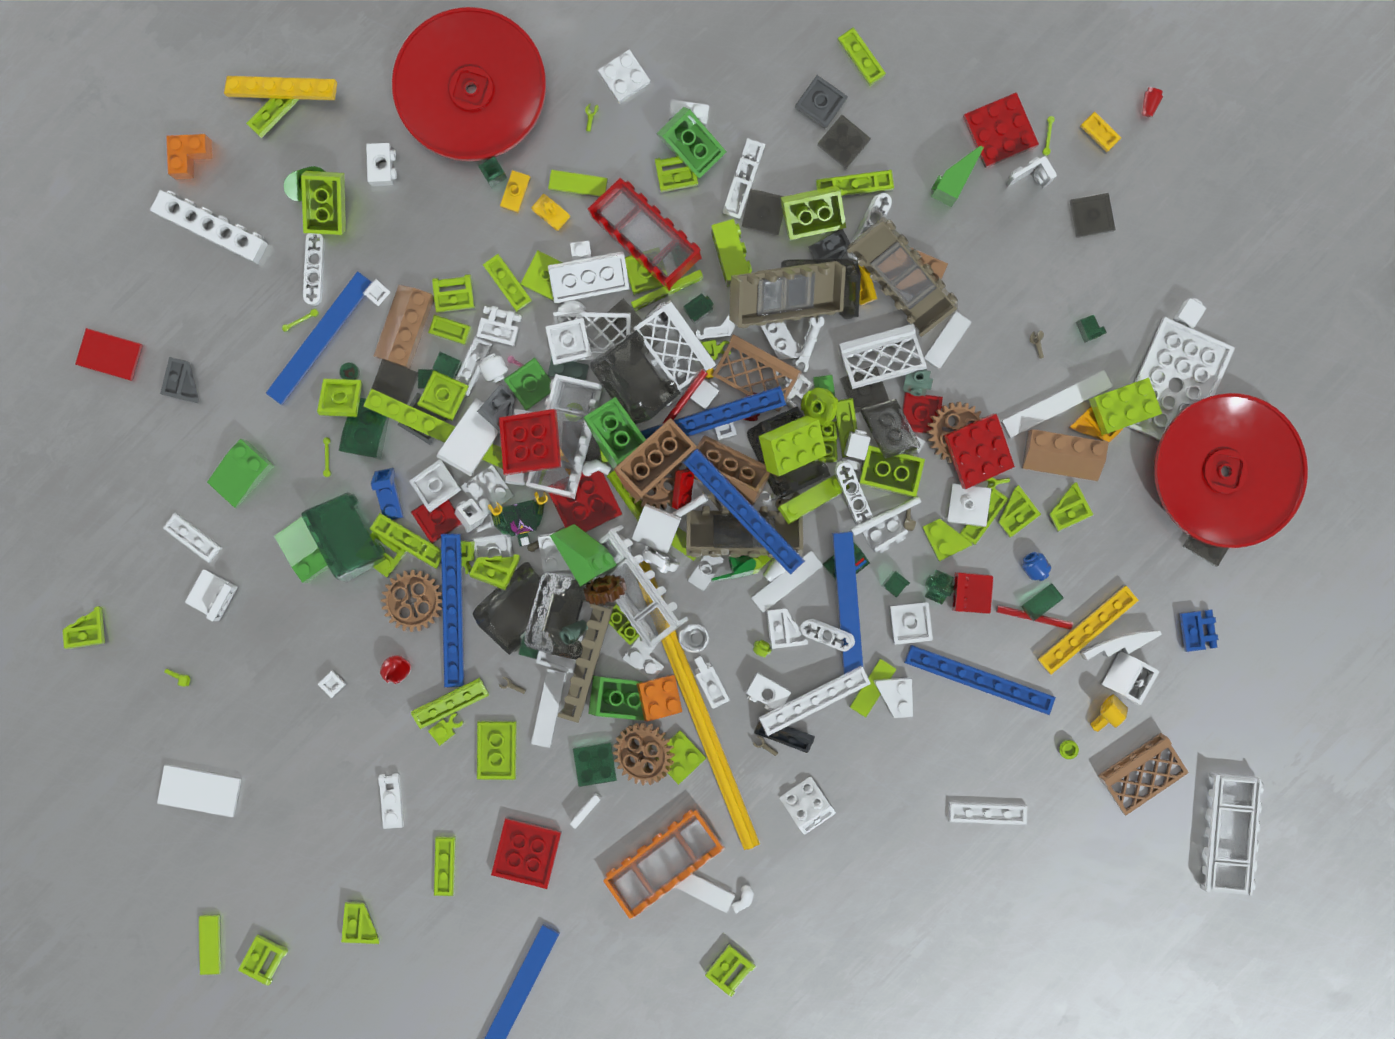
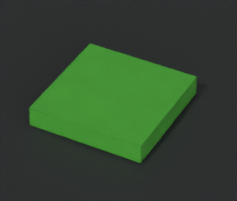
[504,358,551,410]

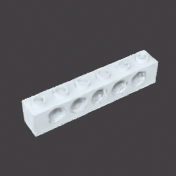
[150,190,268,264]

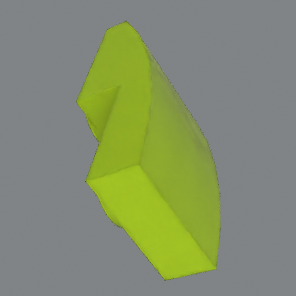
[818,421,838,463]
[609,603,640,645]

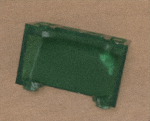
[301,492,386,582]

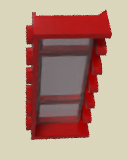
[588,178,702,291]

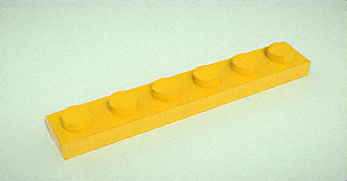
[224,76,337,100]
[1037,586,1139,675]

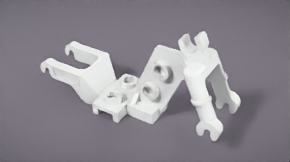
[696,308,824,372]

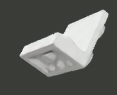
[1006,156,1057,188]
[185,570,238,621]
[780,777,836,835]

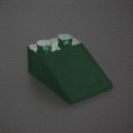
[339,398,389,460]

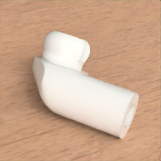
[582,459,612,476]
[732,885,754,913]

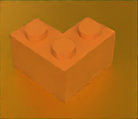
[167,134,212,179]

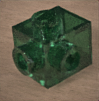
[925,570,954,605]

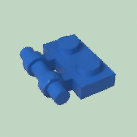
[1180,609,1219,652]

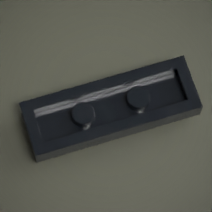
[754,716,815,753]

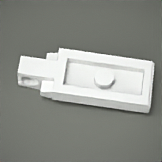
[694,655,730,709]

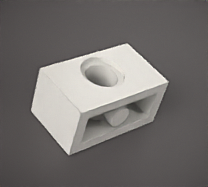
[366,143,397,186]
[746,672,791,711]

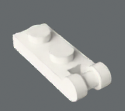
[379,773,404,829]

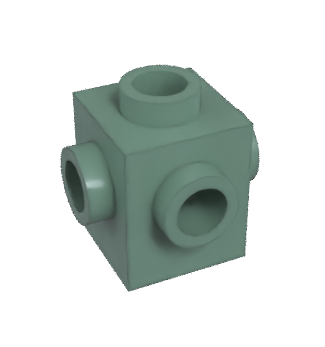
[903,369,933,396]

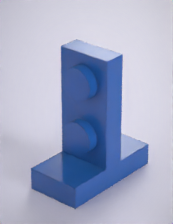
[371,468,403,520]

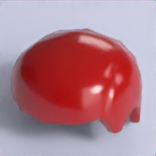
[380,655,411,684]

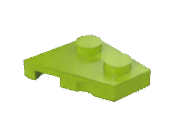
[922,518,972,561]

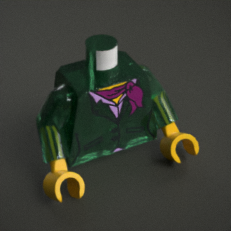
[488,491,548,546]

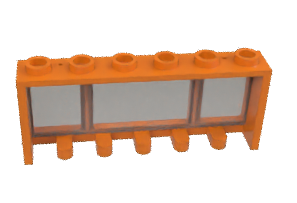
[603,809,725,919]

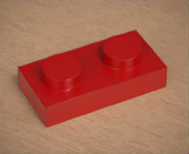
[672,468,694,510]

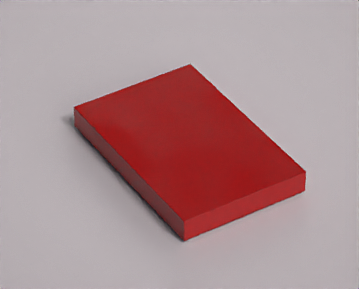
[75,328,143,381]

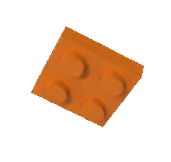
[637,674,682,722]

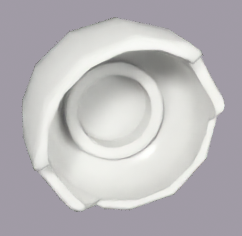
[558,299,586,323]
[679,624,709,653]

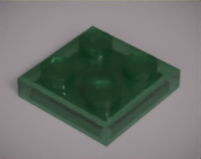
[573,742,617,787]

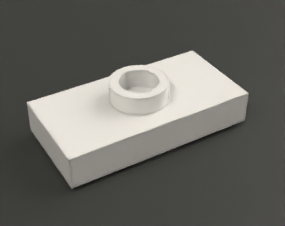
[688,556,725,591]

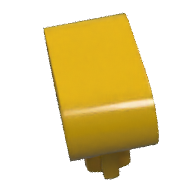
[531,193,571,231]
[1090,694,1128,732]

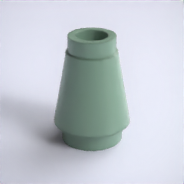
[559,620,588,645]

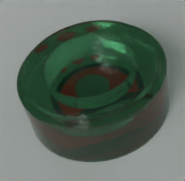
[339,362,360,380]

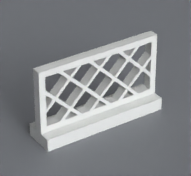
[633,300,716,391]
[554,312,631,361]
[839,324,927,389]

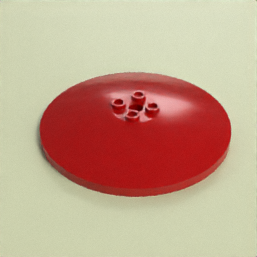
[392,7,546,161]
[1154,393,1308,548]

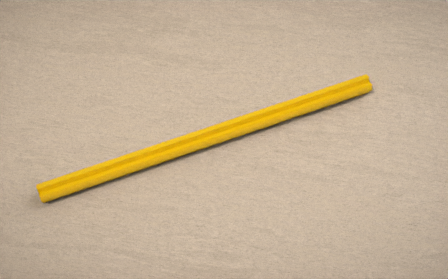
[637,560,760,850]

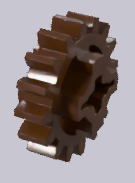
[584,574,627,605]

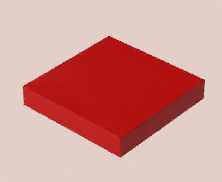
[900,392,943,434]
[411,499,462,544]

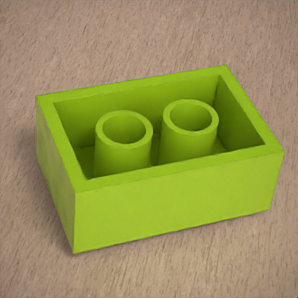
[301,171,346,235]
[781,185,846,240]
[711,219,752,287]
[1089,377,1162,435]
[759,415,827,476]
[858,446,925,498]

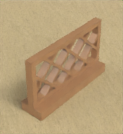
[712,334,802,412]
[1098,733,1189,816]

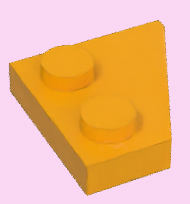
[1069,406,1123,442]

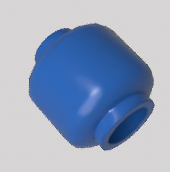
[1022,552,1051,581]

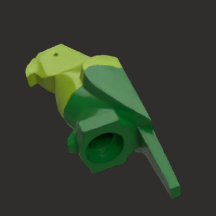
[711,555,773,582]

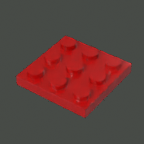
[963,92,1039,168]
[499,409,561,475]
[944,413,1015,489]
[547,471,623,532]
[491,818,562,889]

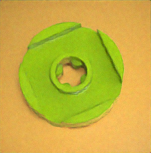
[801,388,838,426]

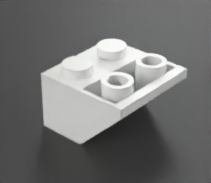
[1102,651,1160,705]

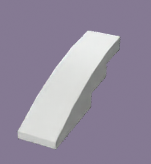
[722,138,766,219]
[1079,630,1162,660]

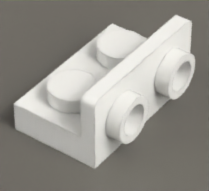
[862,515,909,553]

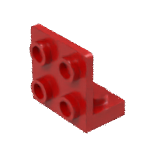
[952,572,993,614]

